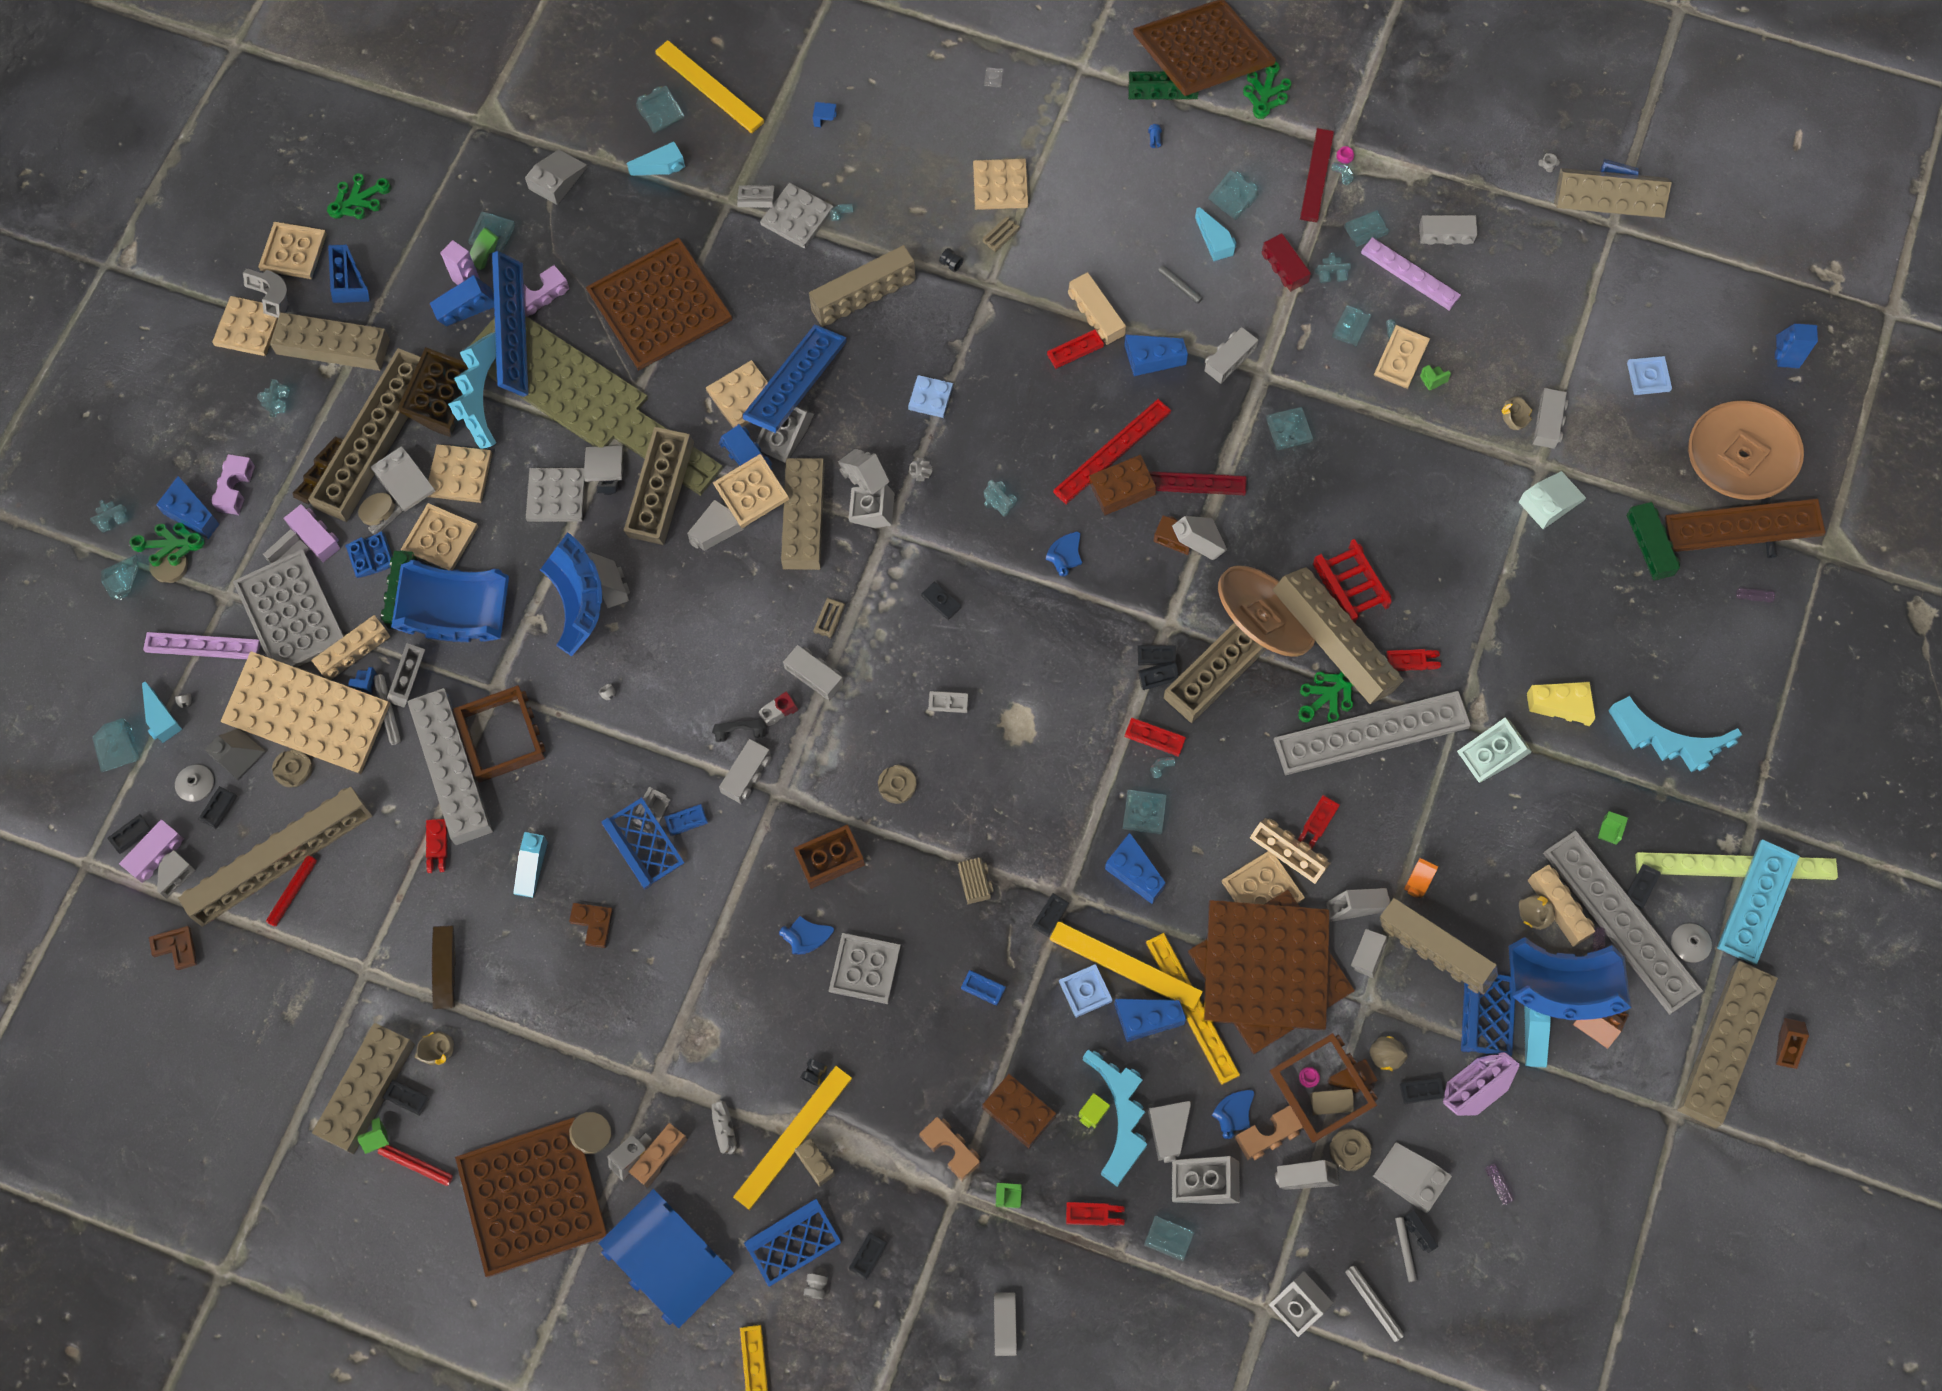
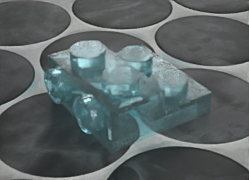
[636,86,684,134]
[1208,170,1259,220]

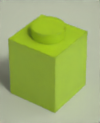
[1078,1093,1110,1128]

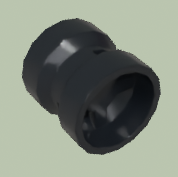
[939,248,964,272]
[800,1059,827,1086]

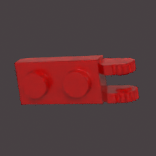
[1386,649,1441,671]
[1298,795,1340,850]
[426,819,447,873]
[1066,1202,1125,1226]

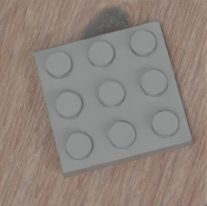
[760,183,834,249]
[526,468,585,522]
[829,933,901,1004]

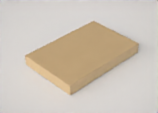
[1374,325,1430,389]

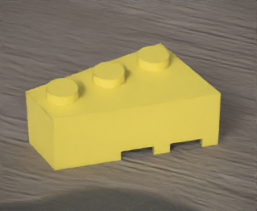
[1527,682,1595,726]

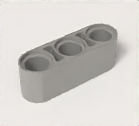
[994,1292,1016,1356]

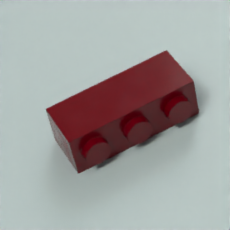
[1262,233,1311,292]

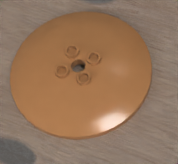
[1688,401,1804,500]
[1218,566,1315,657]

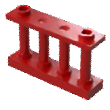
[1312,539,1392,624]

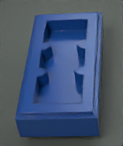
[664,804,708,836]
[961,970,1006,1006]

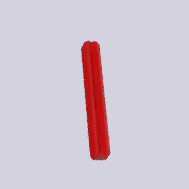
[266,855,317,927]
[378,1145,453,1186]

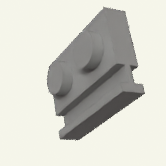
[737,186,775,207]

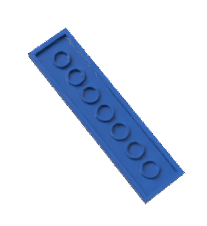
[492,251,528,397]
[743,324,846,433]

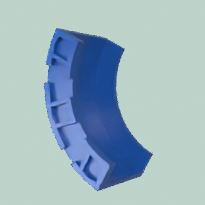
[540,532,602,657]
[391,560,509,642]
[1509,937,1631,1020]
[598,1189,734,1328]

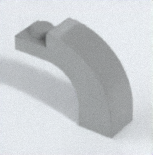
[243,268,288,318]

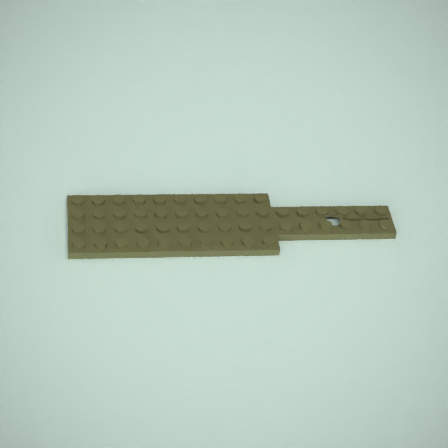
[461,316,723,496]

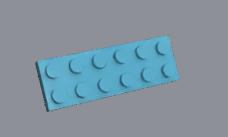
[1717,840,1800,965]

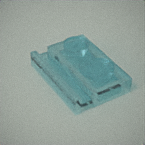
[1345,210,1389,247]
[1332,305,1371,347]
[1144,1216,1194,1261]

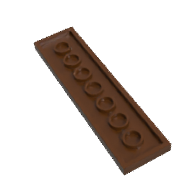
[1664,499,1826,552]

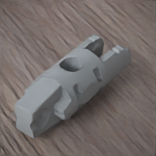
[711,1101,737,1154]

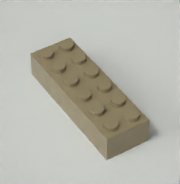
[1554,168,1672,218]
[809,245,916,327]
[270,312,390,371]
[624,427,694,545]
[781,458,825,570]
[1164,622,1267,723]
[1380,898,1498,995]
[312,1023,415,1155]

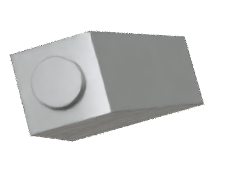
[687,500,746,551]
[1172,516,1227,560]
[1326,888,1390,922]
[1148,1101,1190,1163]
[1275,1160,1339,1190]

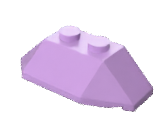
[1443,1052,1519,1116]

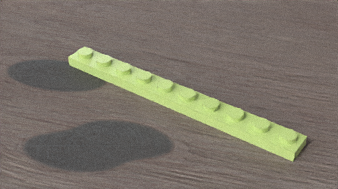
[1635,852,1838,880]

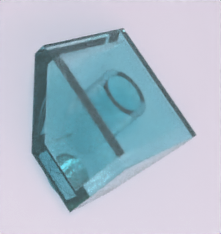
[101,554,138,600]
[92,718,140,772]

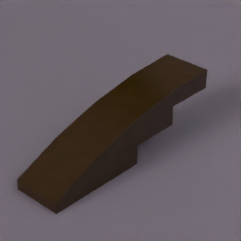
[293,436,343,505]
[432,925,456,1009]

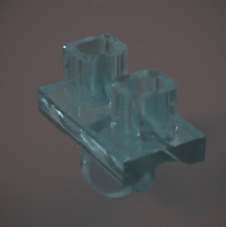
[1315,253,1350,283]
[257,379,290,417]
[983,480,1017,517]
[90,499,128,533]

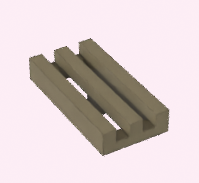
[983,216,1020,252]
[813,598,845,639]

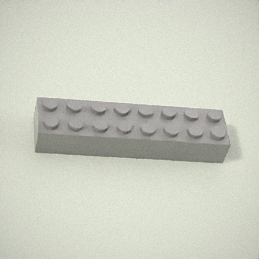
[407,688,493,845]

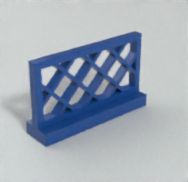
[601,798,684,890]
[1461,975,1515,1057]
[744,1199,841,1287]

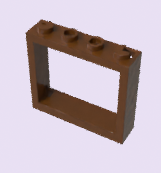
[452,685,546,783]
[1269,1033,1378,1143]

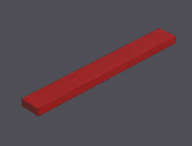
[1053,399,1171,504]

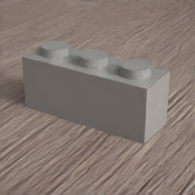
[1419,215,1477,245]
[1205,327,1258,384]
[1533,388,1568,449]
[386,643,425,708]
[783,645,843,701]
[719,739,771,804]

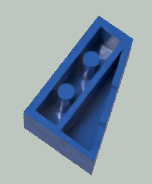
[328,245,370,303]
[430,275,494,326]
[1775,324,1818,368]
[1124,335,1188,376]
[719,424,772,470]
[156,476,219,539]
[1105,833,1166,904]
[1114,999,1186,1042]

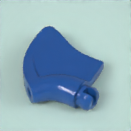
[1046,532,1082,576]
[779,916,834,954]
[1212,1090,1254,1139]

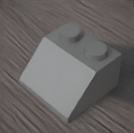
[849,484,895,528]
[1269,1271,1334,1337]

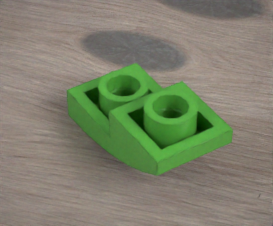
[470,228,499,270]

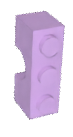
[524,265,569,317]
[212,454,255,515]

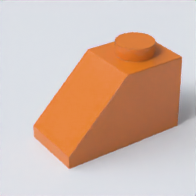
[1404,858,1438,898]

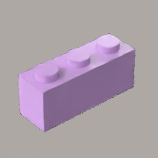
[441,240,480,285]
[284,505,341,562]
[119,820,184,883]

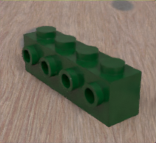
[1128,71,1198,100]
[1626,502,1680,581]
[381,551,418,629]

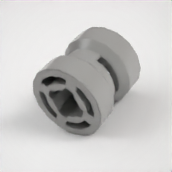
[803,1274,828,1299]

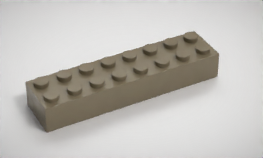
[1272,567,1404,704]
[1677,961,1778,1128]

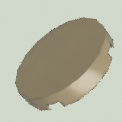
[358,493,395,526]
[149,548,188,583]
[272,749,312,788]
[878,765,917,804]
[569,1112,611,1154]
[1330,1129,1371,1171]

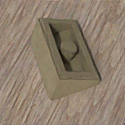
[1310,1089,1354,1115]

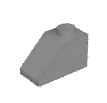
[157,850,196,899]

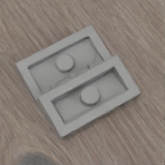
[584,445,624,482]

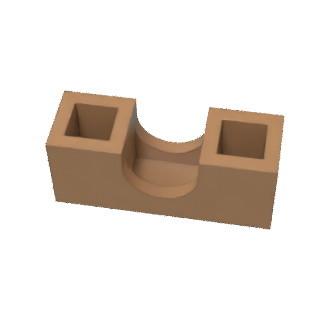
[1235,1106,1303,1160]
[919,1117,980,1182]
[629,1123,688,1188]

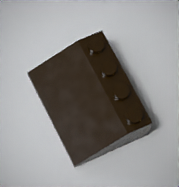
[397,347,469,438]

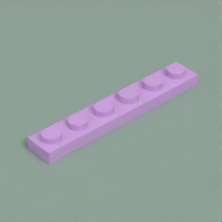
[1361,237,1461,311]
[143,632,261,659]

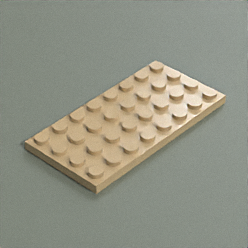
[221,651,390,774]

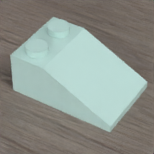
[1519,471,1586,529]
[1457,718,1532,783]

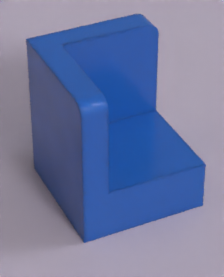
[813,102,837,127]
[348,667,377,695]

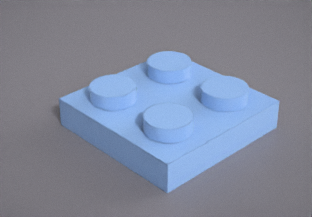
[1627,356,1672,395]
[908,375,953,418]
[1059,964,1112,1018]

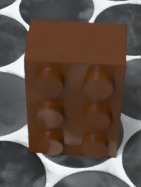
[1089,455,1156,516]
[793,824,865,889]
[982,1074,1056,1149]

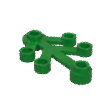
[1243,61,1292,119]
[327,174,391,220]
[129,523,205,567]
[1298,671,1354,723]

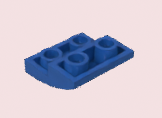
[345,531,393,578]

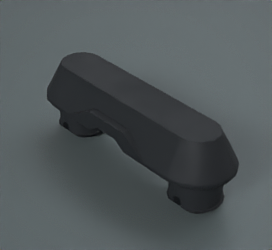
[712,719,767,742]

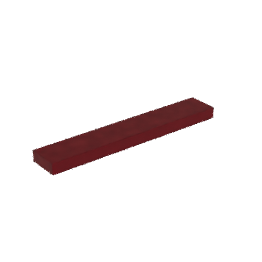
[1300,128,1334,223]
[1149,471,1246,495]

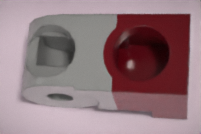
[759,691,798,726]

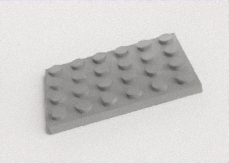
[233,549,344,668]

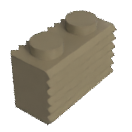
[958,858,993,904]
[794,1139,835,1187]

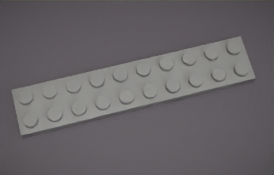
[1274,691,1471,776]
[1543,831,1703,1015]

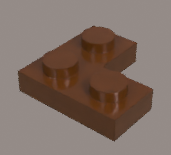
[569,903,613,948]
[149,926,197,970]

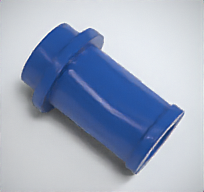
[1148,124,1162,148]

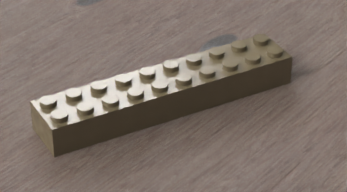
[308,348,421,522]
[178,786,373,927]

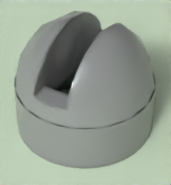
[598,683,616,700]
[175,693,192,708]

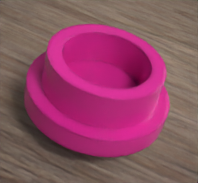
[1336,146,1354,164]
[1299,1067,1320,1088]

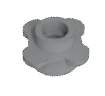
[1538,153,1560,172]

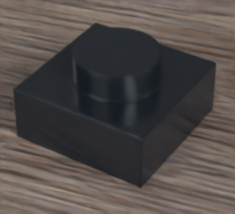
[597,480,619,495]

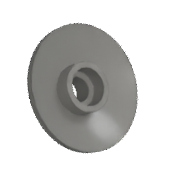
[175,765,214,802]
[1671,923,1712,963]

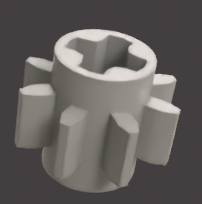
[909,458,932,481]

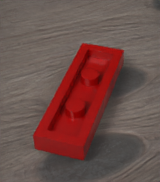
[1047,329,1104,369]
[1124,718,1186,757]

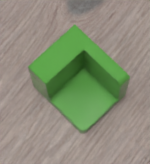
[1420,365,1451,391]
[1598,811,1628,845]
[358,1118,389,1154]
[996,1183,1022,1208]

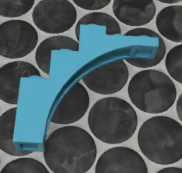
[449,332,496,449]
[1609,696,1742,772]
[1083,1050,1147,1187]

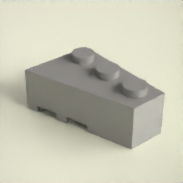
[838,449,889,495]

